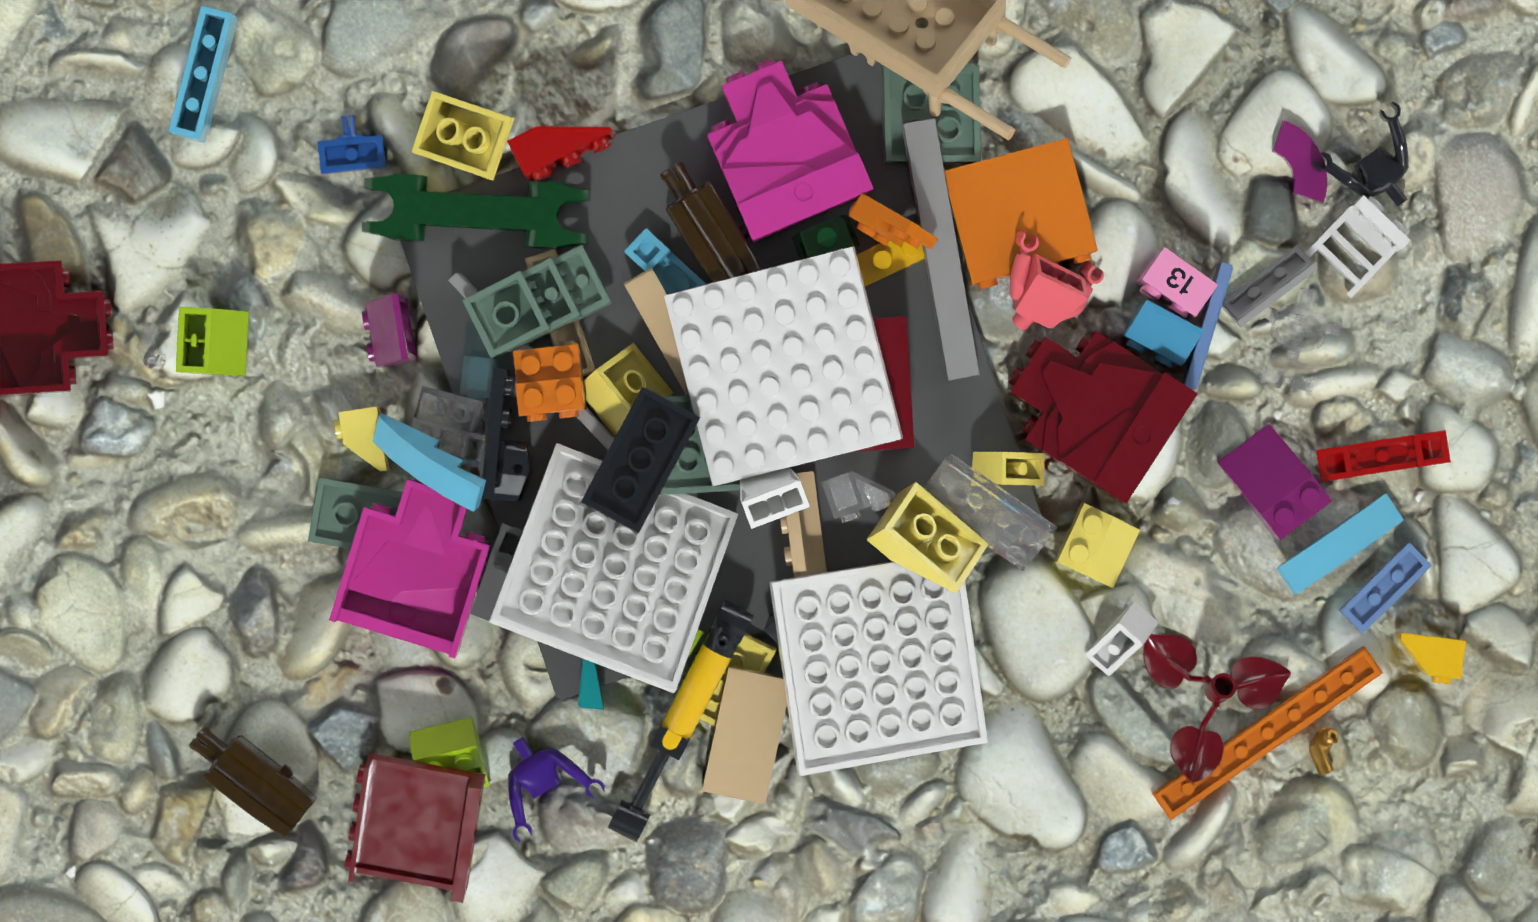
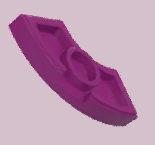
[1272,121,1327,203]

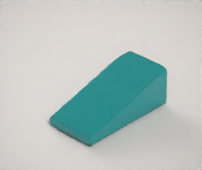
[578,659,604,710]

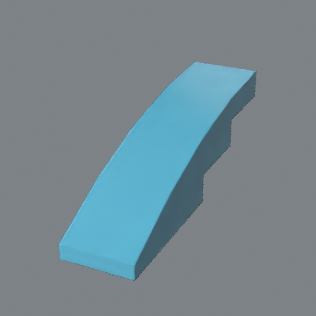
[373,413,486,512]
[1276,493,1404,595]

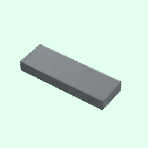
[1222,245,1318,327]

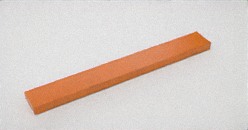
[1151,646,1383,820]

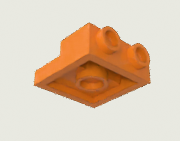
[849,193,938,250]
[513,344,586,422]

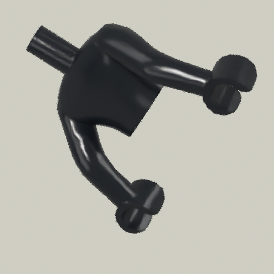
[1311,102,1409,207]

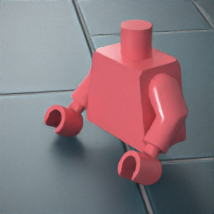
[1009,231,1104,330]

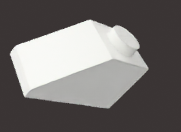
[1085,601,1159,676]

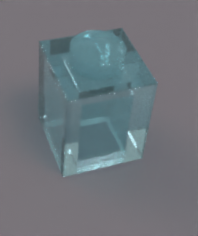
[460,356,499,404]

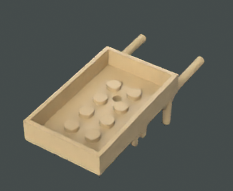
[785,0,1072,140]

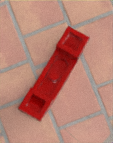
[1316,430,1451,482]

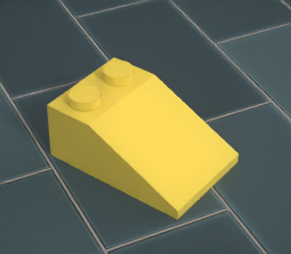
[411,91,514,181]
[867,482,989,593]

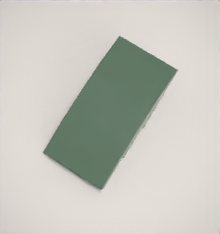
[462,245,612,359]

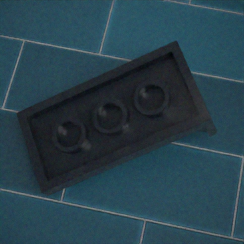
[481,367,531,501]
[579,386,701,535]

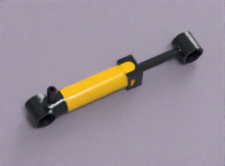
[607,600,754,842]

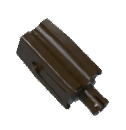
[660,161,761,283]
[189,727,318,838]

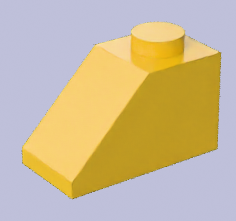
[1395,632,1466,685]

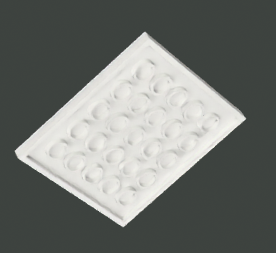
[664,246,903,486]
[489,443,738,693]
[769,561,988,776]

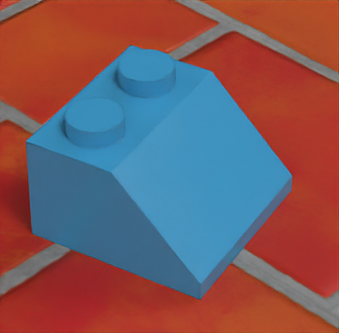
[1122,299,1204,369]

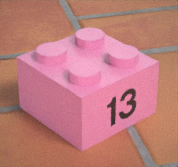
[1136,247,1218,320]

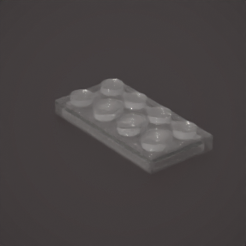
[923,452,1057,571]

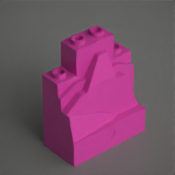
[707,59,874,244]
[329,478,491,659]

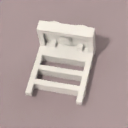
[1305,195,1411,299]

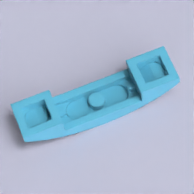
[624,228,707,294]

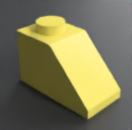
[334,406,390,472]
[972,452,1045,486]

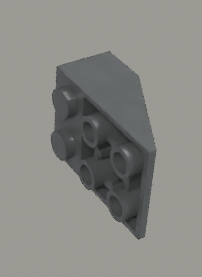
[470,523,523,621]

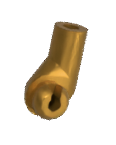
[1309,727,1339,776]

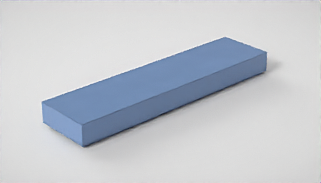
[1182,262,1233,390]

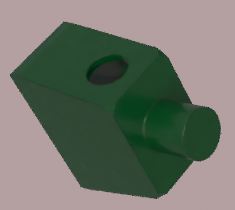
[791,215,860,260]

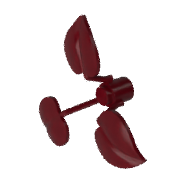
[1143,634,1291,783]

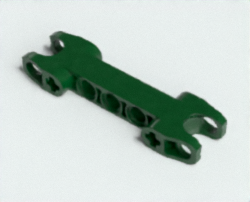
[362,174,590,249]

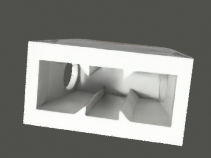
[740,467,810,529]

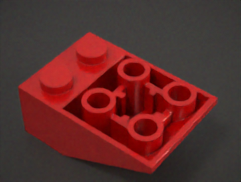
[507,126,615,181]

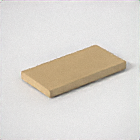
[702,665,787,805]

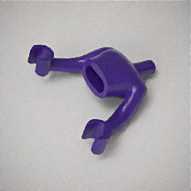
[508,737,605,842]

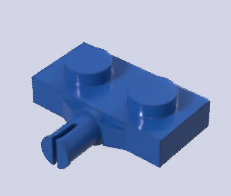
[318,115,387,175]

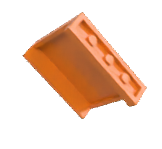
[944,138,1098,290]

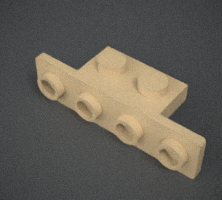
[780,471,827,577]

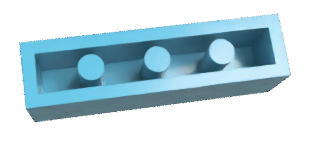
[168,5,238,143]

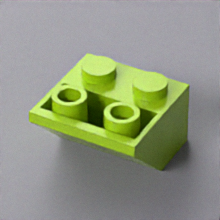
[175,307,250,376]
[409,717,490,788]

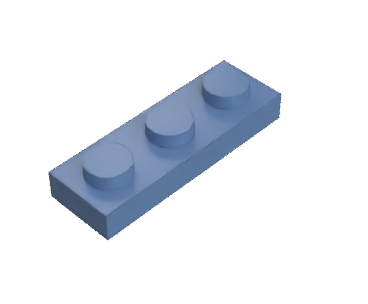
[1339,542,1432,634]

